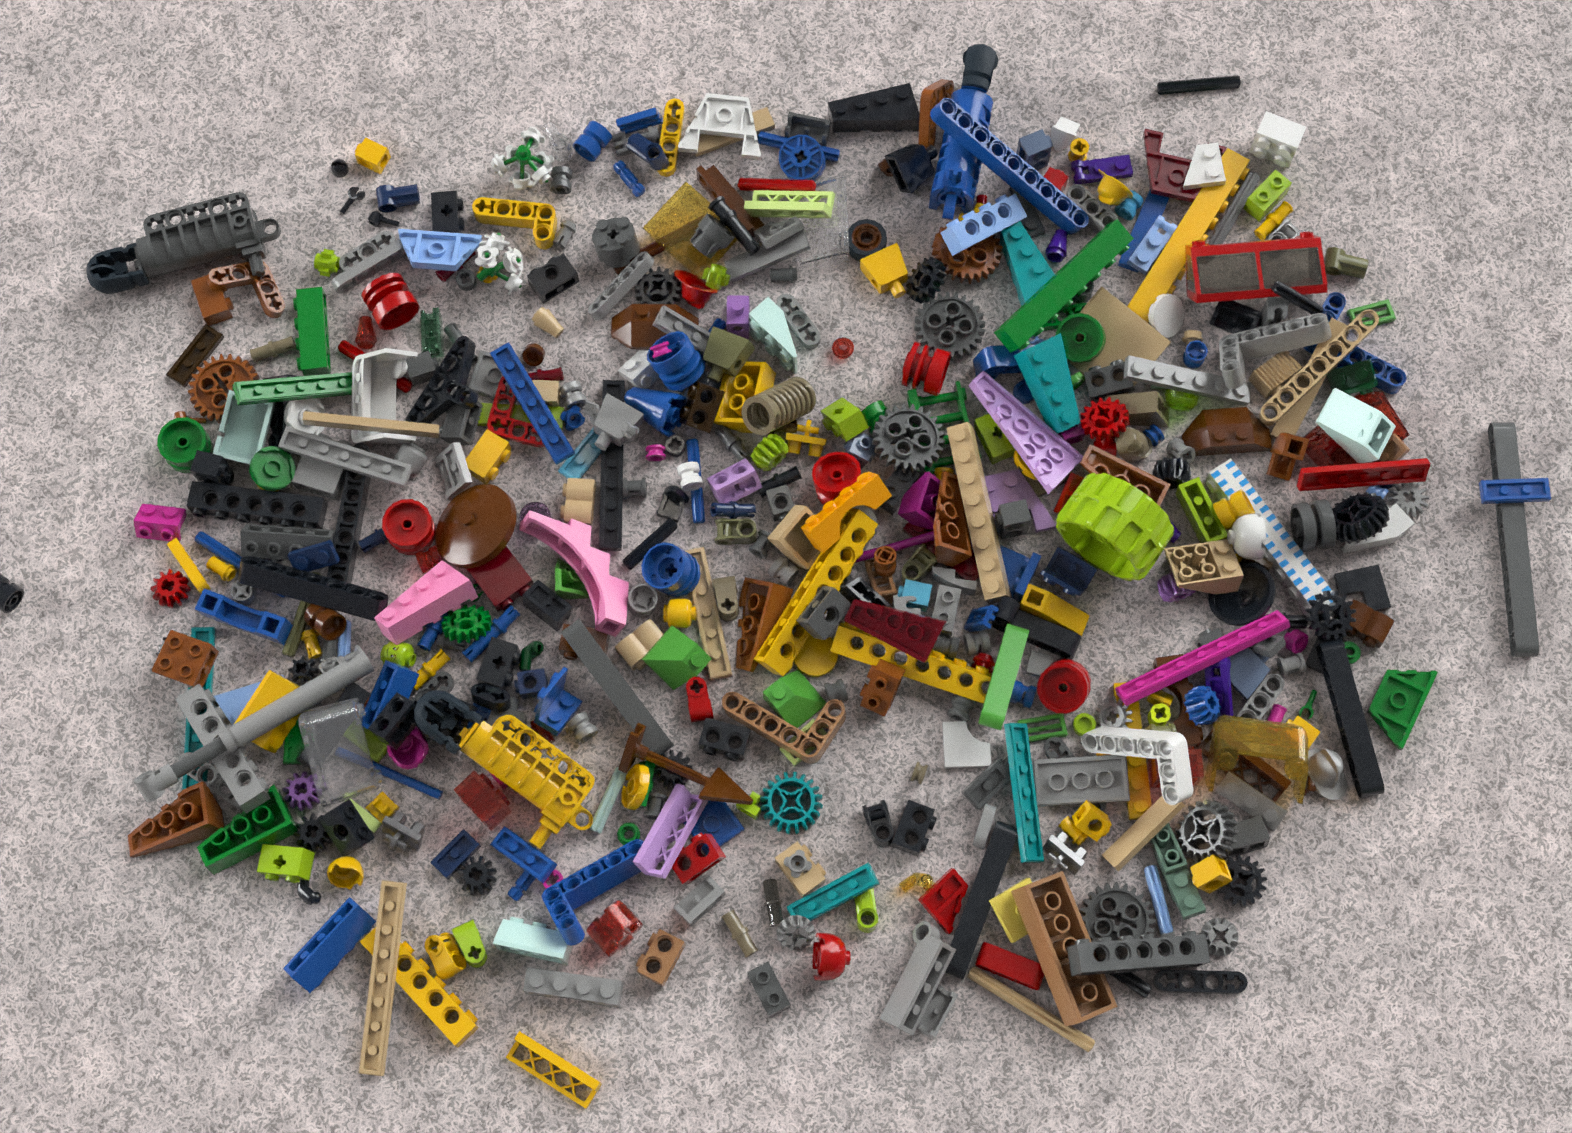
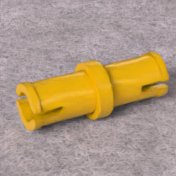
[1254,201,1294,241]
[414,649,451,691]

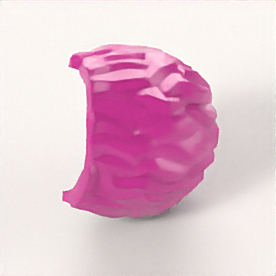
[387,727,429,770]

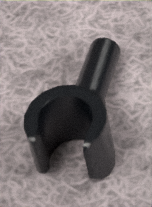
[340,187,365,214]
[368,211,400,227]

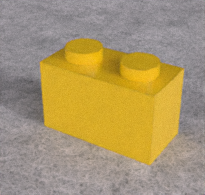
[466,429,512,484]

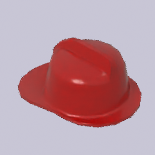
[674,270,718,309]

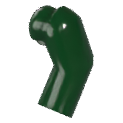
[519,641,544,671]

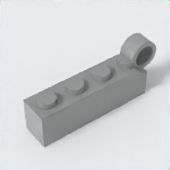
[880,921,956,1036]

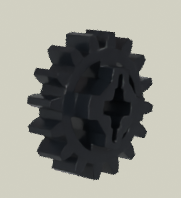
[906,257,947,304]
[634,266,682,304]
[1305,590,1356,640]
[1217,855,1267,907]

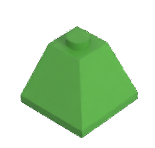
[642,625,712,690]
[763,669,826,728]

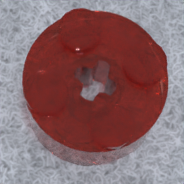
[586,900,643,957]

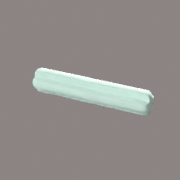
[590,767,627,833]

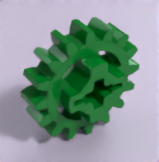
[441,605,492,643]

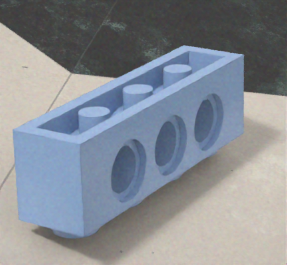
[941,193,1027,256]

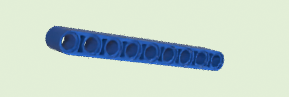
[930,98,1089,235]

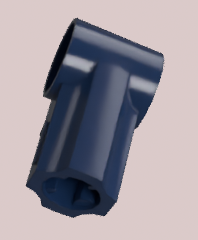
[626,132,668,170]
[376,184,420,213]

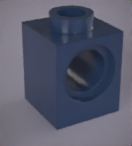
[514,668,548,700]

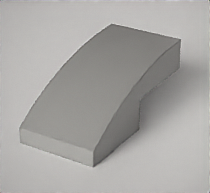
[931,567,977,596]

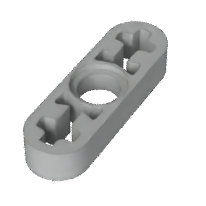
[339,231,396,272]
[777,294,820,349]

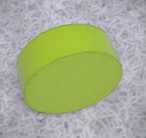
[1072,713,1096,737]

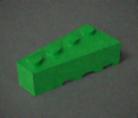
[197,784,299,875]

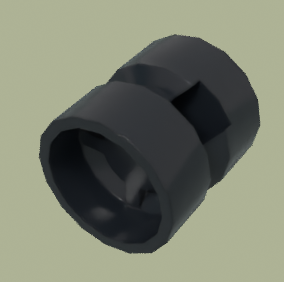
[0,573,24,613]

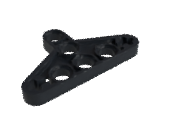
[405,336,478,424]

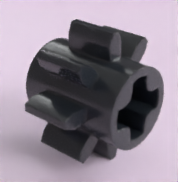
[288,656,319,685]

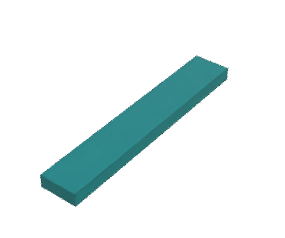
[1004,723,1044,863]

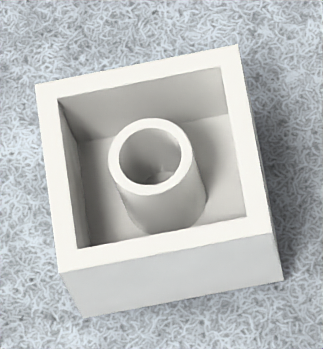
[1249,111,1306,168]

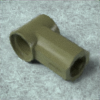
[1324,247,1369,279]

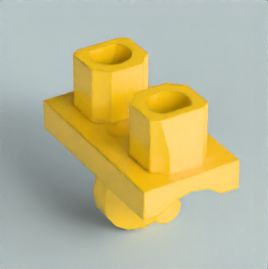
[786,420,827,457]

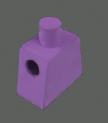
[726,295,750,340]

